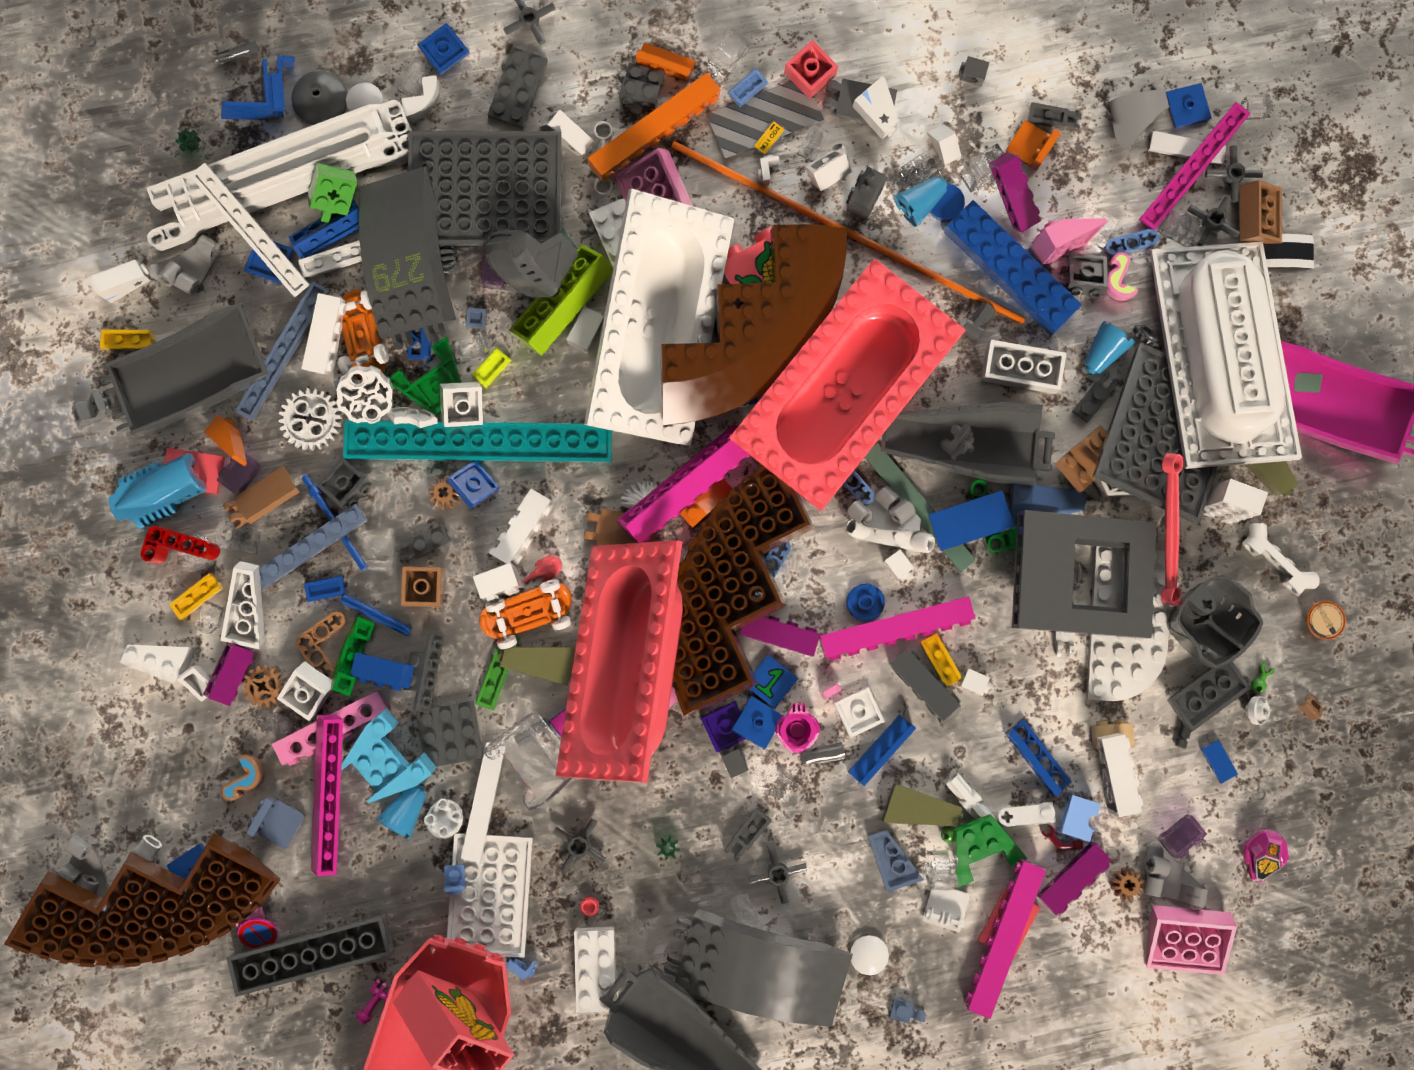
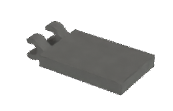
[823,79,897,123]

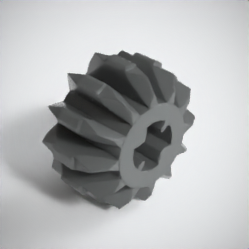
[439,245,459,274]

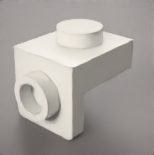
[757,155,779,186]

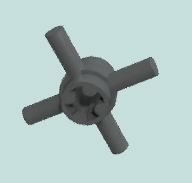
[1187,196,1241,246]
[553,818,606,873]
[749,844,807,904]

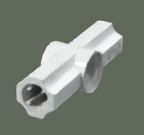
[945,773,996,820]

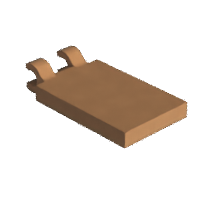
[223,465,299,529]
[584,509,657,546]

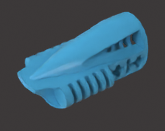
[108,453,207,529]

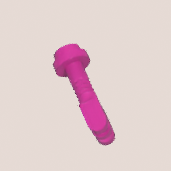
[356,978,391,1025]

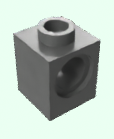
[959,56,990,86]
[721,746,749,778]

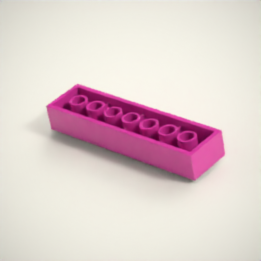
[616,424,750,543]

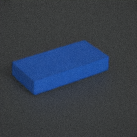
[304,576,346,602]
[1200,740,1238,784]

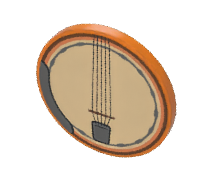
[1306,601,1346,640]

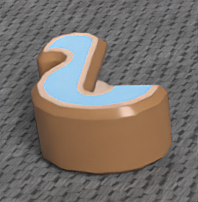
[221,754,264,801]

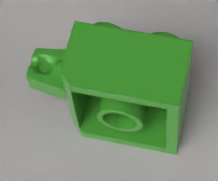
[308,163,357,223]

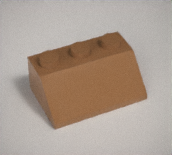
[1239,180,1282,244]

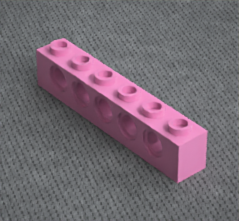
[272,690,391,766]

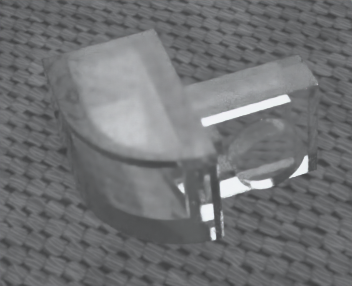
[450,330,492,365]

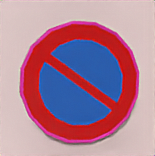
[238,918,278,948]

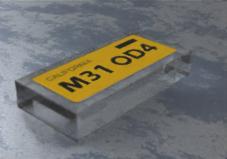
[751,118,788,158]

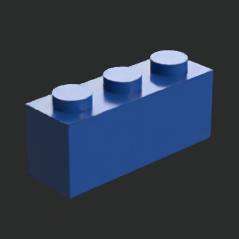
[350,653,415,691]

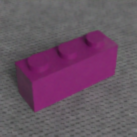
[203,642,254,706]

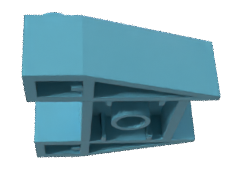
[341,708,437,803]

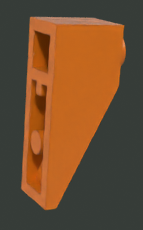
[204,415,247,466]
[680,478,732,529]

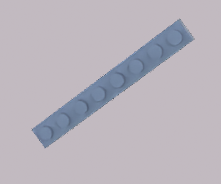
[235,281,330,422]
[259,504,368,591]

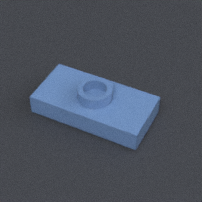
[728,68,768,107]

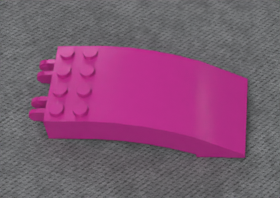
[1281,341,1414,465]

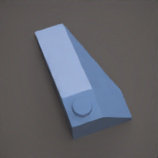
[1008,484,1086,525]

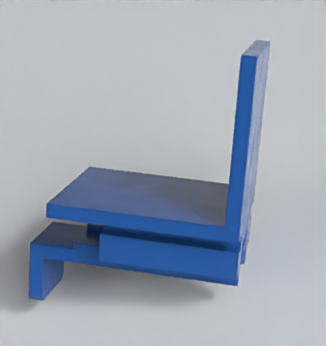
[221,56,295,120]

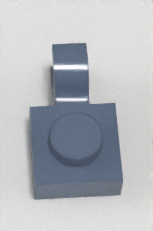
[889,997,926,1023]

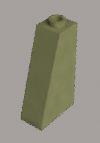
[1244,461,1299,497]
[498,647,576,686]
[881,783,964,826]

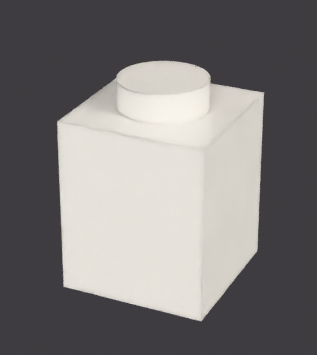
[883,550,914,580]
[958,668,991,696]

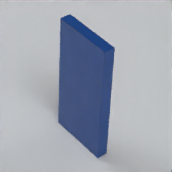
[929,490,1015,551]

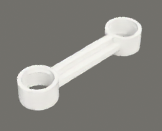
[594,121,613,198]

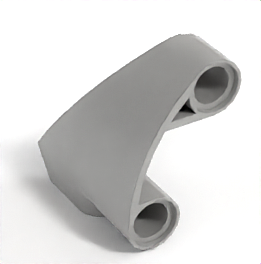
[56,835,109,898]

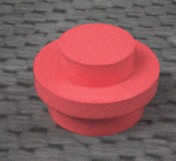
[580,897,599,917]

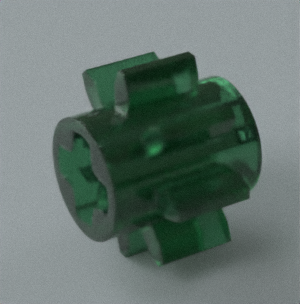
[175,128,201,153]
[656,835,680,860]

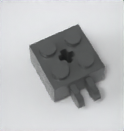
[846,166,887,221]

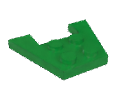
[389,336,462,415]
[954,814,1028,888]

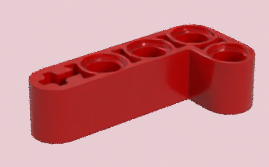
[140,526,220,565]

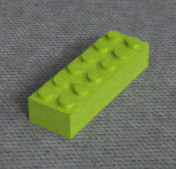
[509,244,614,356]

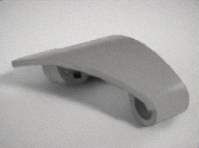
[1109,90,1169,149]
[150,235,220,295]
[847,486,921,532]
[1143,839,1208,907]

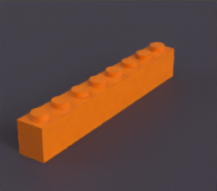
[587,72,721,182]

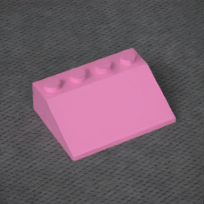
[614,148,693,206]
[1028,218,1107,267]
[1146,905,1237,975]

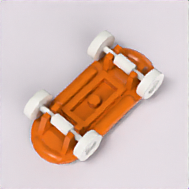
[338,289,389,380]
[479,579,572,649]

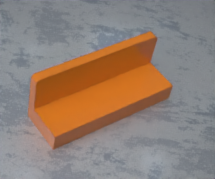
[636,43,696,83]

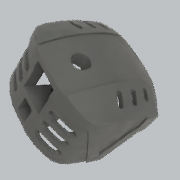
[484,230,578,298]
[1167,575,1263,668]

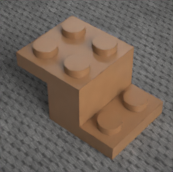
[1055,425,1108,493]

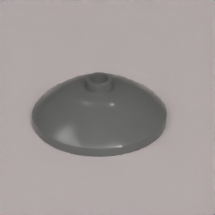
[291,71,348,125]

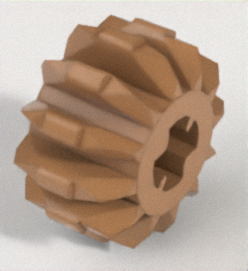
[428,477,460,510]
[1110,867,1144,901]

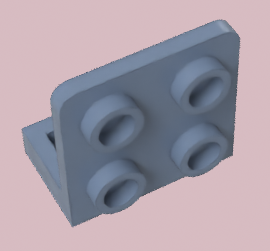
[247,796,305,849]

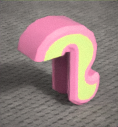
[1106,252,1138,301]

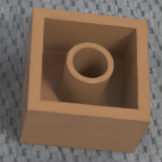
[401,567,445,607]

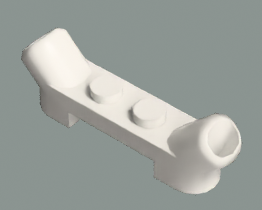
[846,518,935,553]
[1242,523,1319,596]

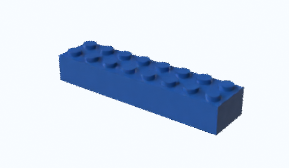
[943,200,1082,336]

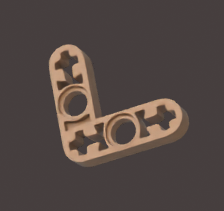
[296,612,347,680]

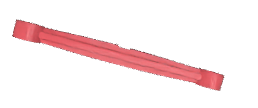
[1161,453,1183,606]

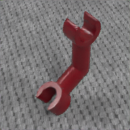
[1040,824,1083,850]

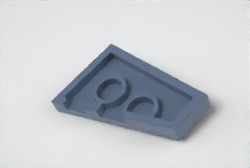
[868,829,924,893]

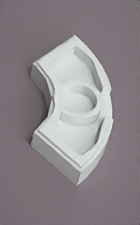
[387,407,438,428]

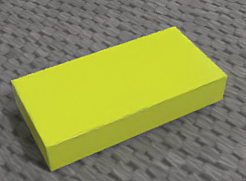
[472,347,511,388]

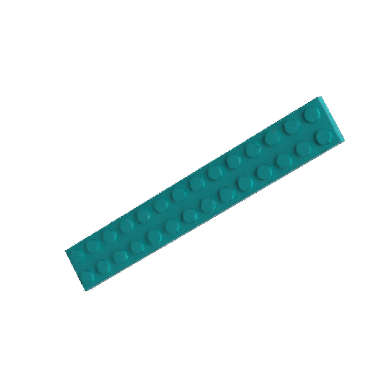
[343,421,612,463]

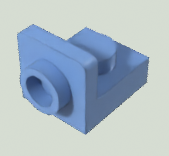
[444,864,466,895]
[506,957,538,980]

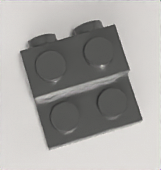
[619,63,665,110]
[1066,252,1108,298]
[317,457,373,510]

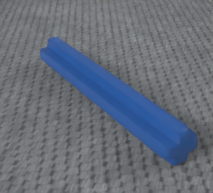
[340,594,412,636]

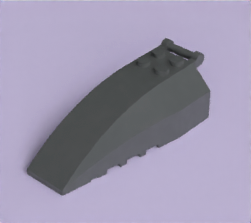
[881,402,1055,486]
[599,967,761,1070]

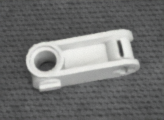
[996,802,1056,827]

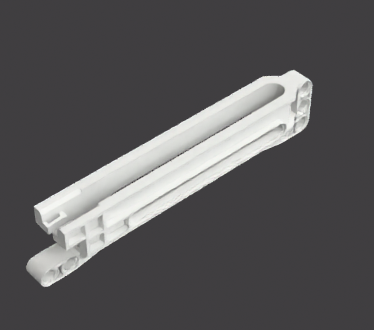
[146,100,412,251]

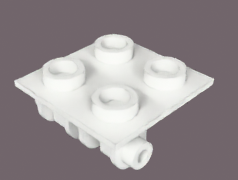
[922,883,971,933]

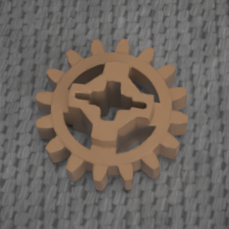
[242,665,286,708]

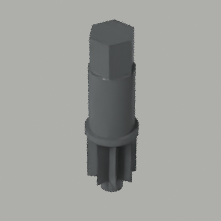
[214,40,260,65]

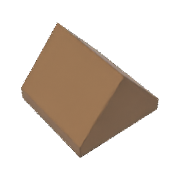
[1297,695,1324,720]

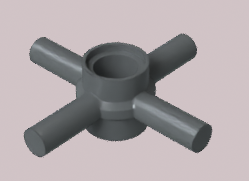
[503,0,556,45]
[1205,145,1263,202]

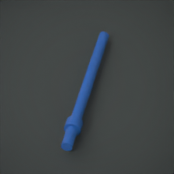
[301,474,368,571]

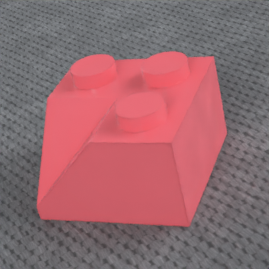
[784,40,838,99]

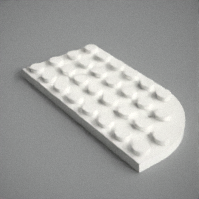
[1086,546,1170,701]

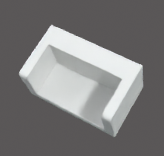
[566,306,604,353]

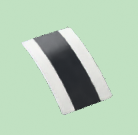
[1263,234,1314,268]

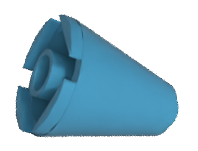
[894,176,948,227]
[1084,321,1135,375]
[376,785,427,840]

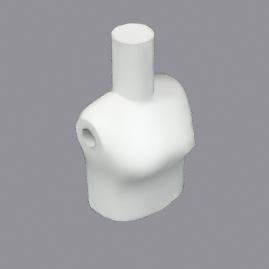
[133,835,162,863]

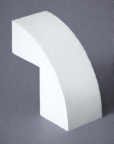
[401,75,440,123]

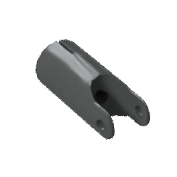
[800,742,845,764]

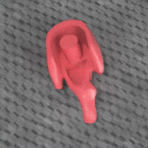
[524,555,562,584]

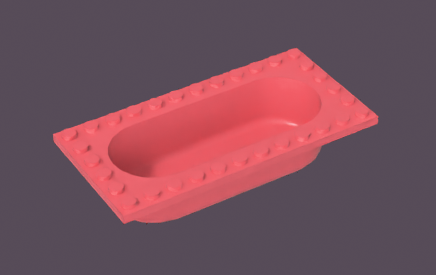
[728,258,966,512]
[555,540,683,783]

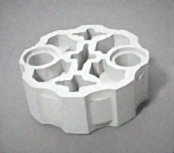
[336,365,393,424]

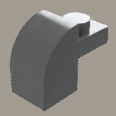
[72,392,111,426]

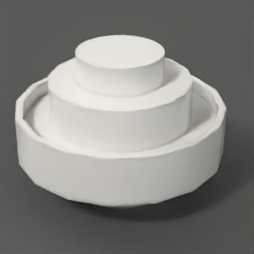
[1245,696,1270,725]

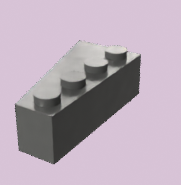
[890,649,961,727]

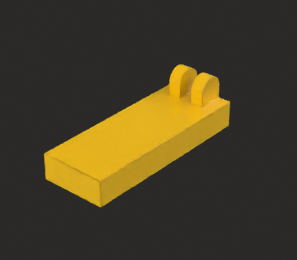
[100,329,155,350]
[169,573,223,620]
[920,633,963,687]

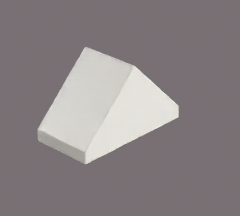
[927,124,961,166]
[177,666,210,702]

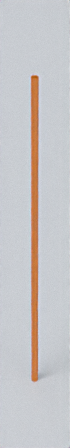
[671,141,1026,325]

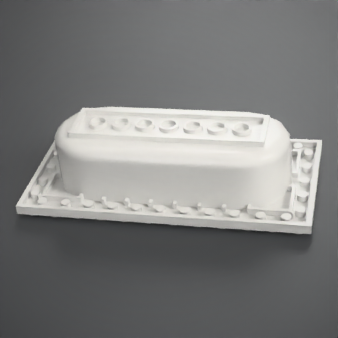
[583,189,734,446]
[1150,242,1303,469]

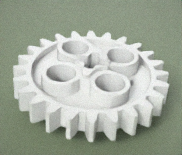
[278,388,342,451]

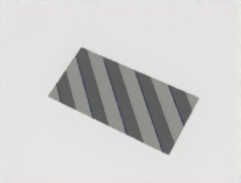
[706,81,824,158]

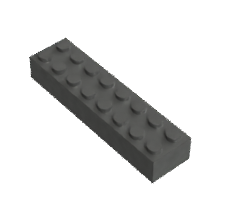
[227,913,395,997]

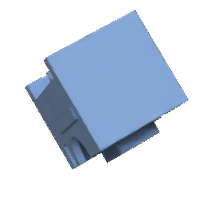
[1055,793,1101,842]

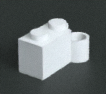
[805,142,852,191]

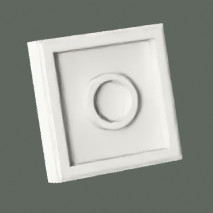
[833,686,885,738]

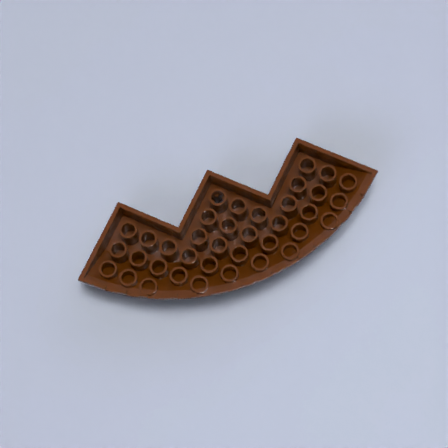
[660,224,847,425]
[673,466,814,716]
[4,833,281,968]

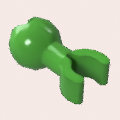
[1251,663,1275,693]
[941,823,967,843]

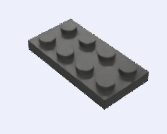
[487,47,548,129]
[1167,662,1251,732]

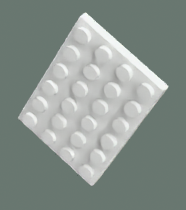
[447,833,533,958]

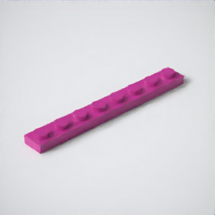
[1139,102,1251,230]

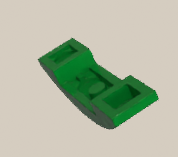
[331,617,375,697]

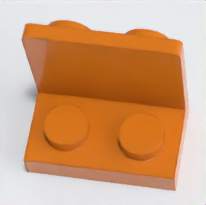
[1006,120,1061,171]

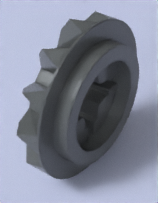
[1133,324,1160,348]

